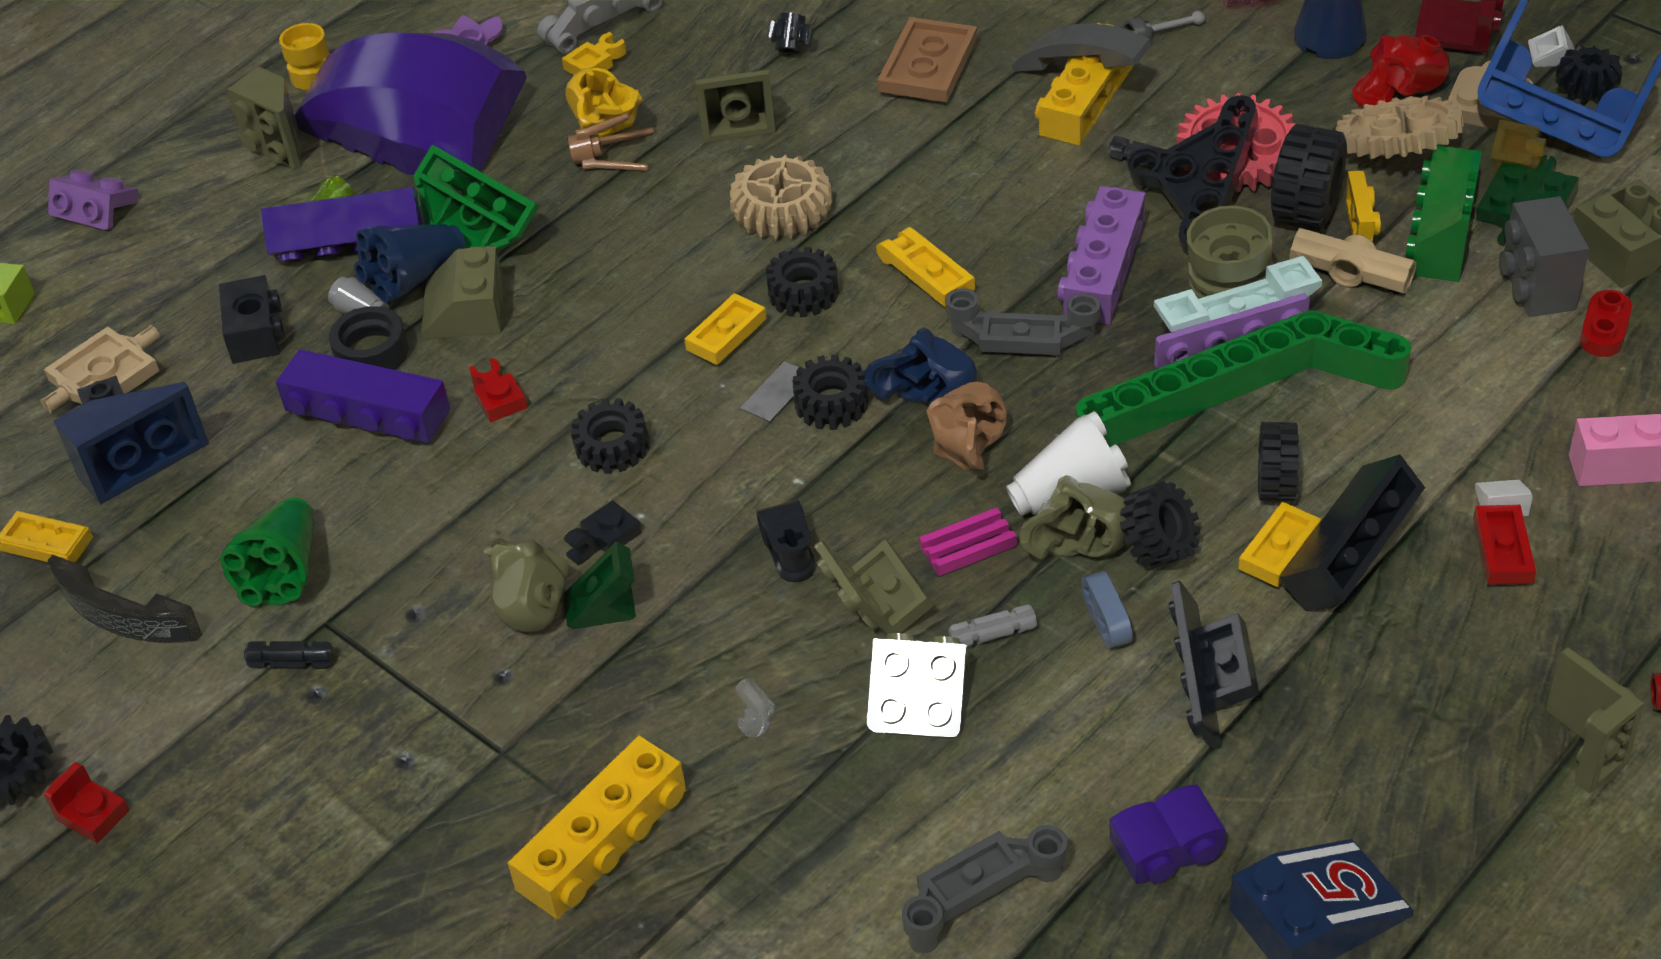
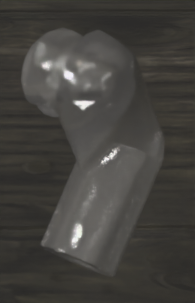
[735,678,776,738]

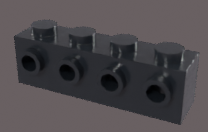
[1279,454,1426,611]

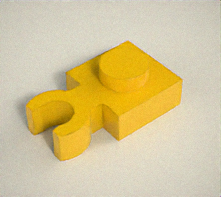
[562,32,627,75]

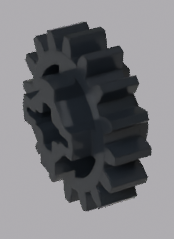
[0,715,53,806]

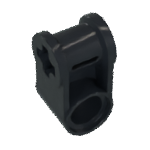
[756,499,816,582]

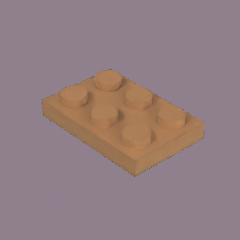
[877,17,978,102]

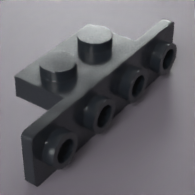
[1169,581,1259,749]

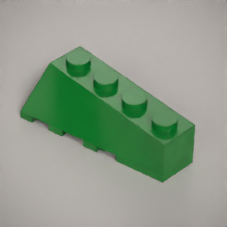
[1405,145,1482,282]

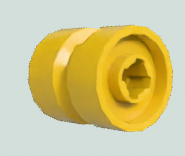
[279,23,330,90]

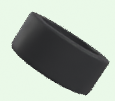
[328,306,409,370]

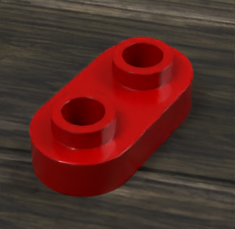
[1580,289,1632,357]

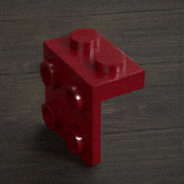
[1415,0,1504,53]

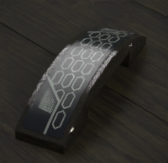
[47,555,203,643]

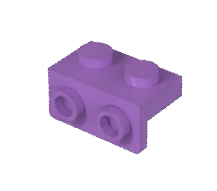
[48,170,138,230]

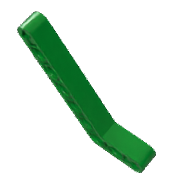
[1076,311,1412,447]

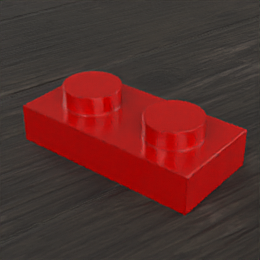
[1473,504,1536,585]

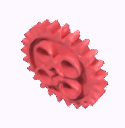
[1176,93,1296,192]

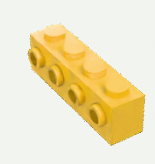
[1035,23,1137,146]
[508,735,686,920]

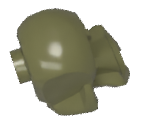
[1020,475,1129,559]
[483,538,569,633]

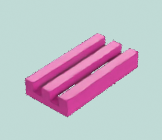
[919,507,1017,577]

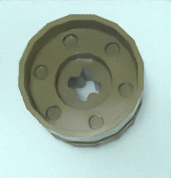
[1187,205,1272,299]

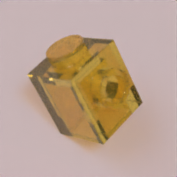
[1490,120,1546,168]

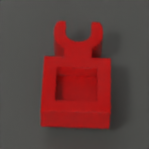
[469,358,528,423]

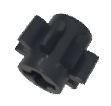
[768,12,813,54]

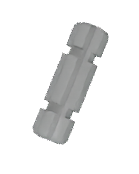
[948,604,1037,647]

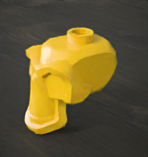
[566,67,643,138]

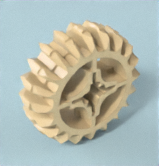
[730,154,832,241]

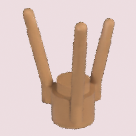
[568,113,654,171]

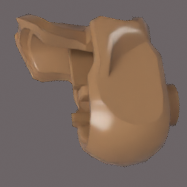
[926,382,1007,471]

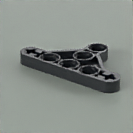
[1127,95,1259,255]

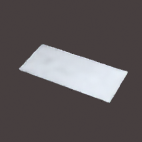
[740,361,799,421]

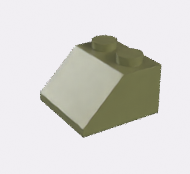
[695,70,776,143]
[421,246,504,340]

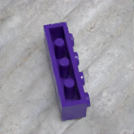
[260,187,423,262]
[276,349,451,443]

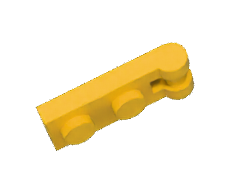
[876,227,975,307]

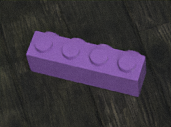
[1058,186,1146,325]

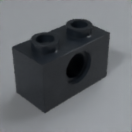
[219,275,284,364]

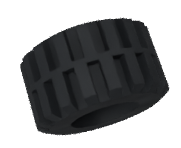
[1271,123,1347,229]

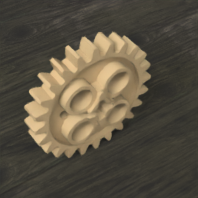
[1336,96,1464,159]

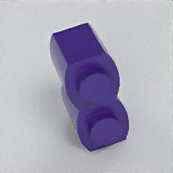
[1109,785,1225,884]

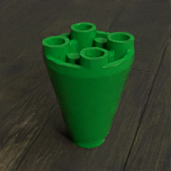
[220,497,314,606]

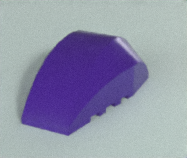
[295,32,527,175]

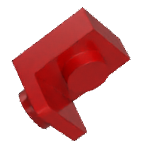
[44,762,130,844]

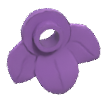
[434,15,503,46]

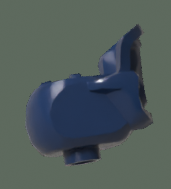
[864,327,977,406]

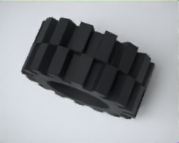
[766,247,839,317]
[792,354,868,430]
[570,398,650,474]
[1258,422,1299,501]
[1120,481,1200,568]

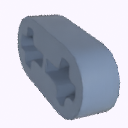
[1081,571,1133,649]

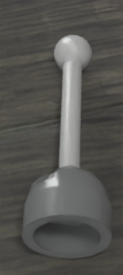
[1123,11,1205,39]

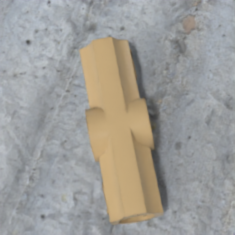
[1289,228,1417,294]

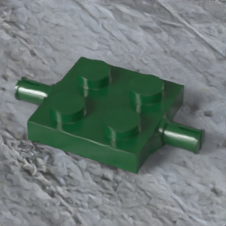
[1476,155,1579,246]

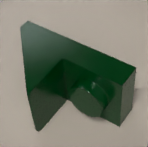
[563,542,636,629]

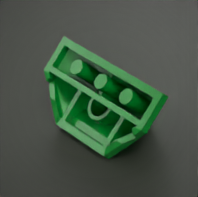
[413,144,539,252]

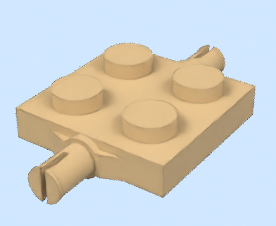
[40,325,161,414]

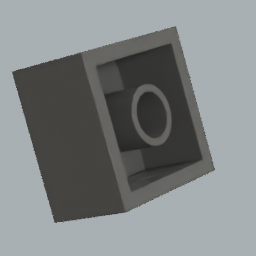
[1499,196,1589,317]

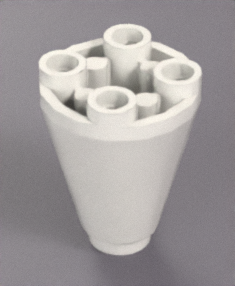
[1006,411,1131,516]

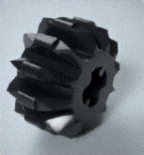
[1555,45,1623,104]

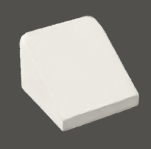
[1528,25,1574,67]
[1475,480,1533,516]

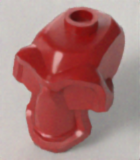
[1352,35,1450,108]

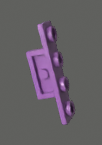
[1154,293,1310,369]

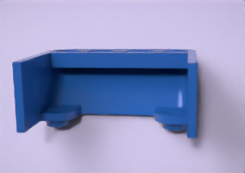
[1477,0,1661,158]

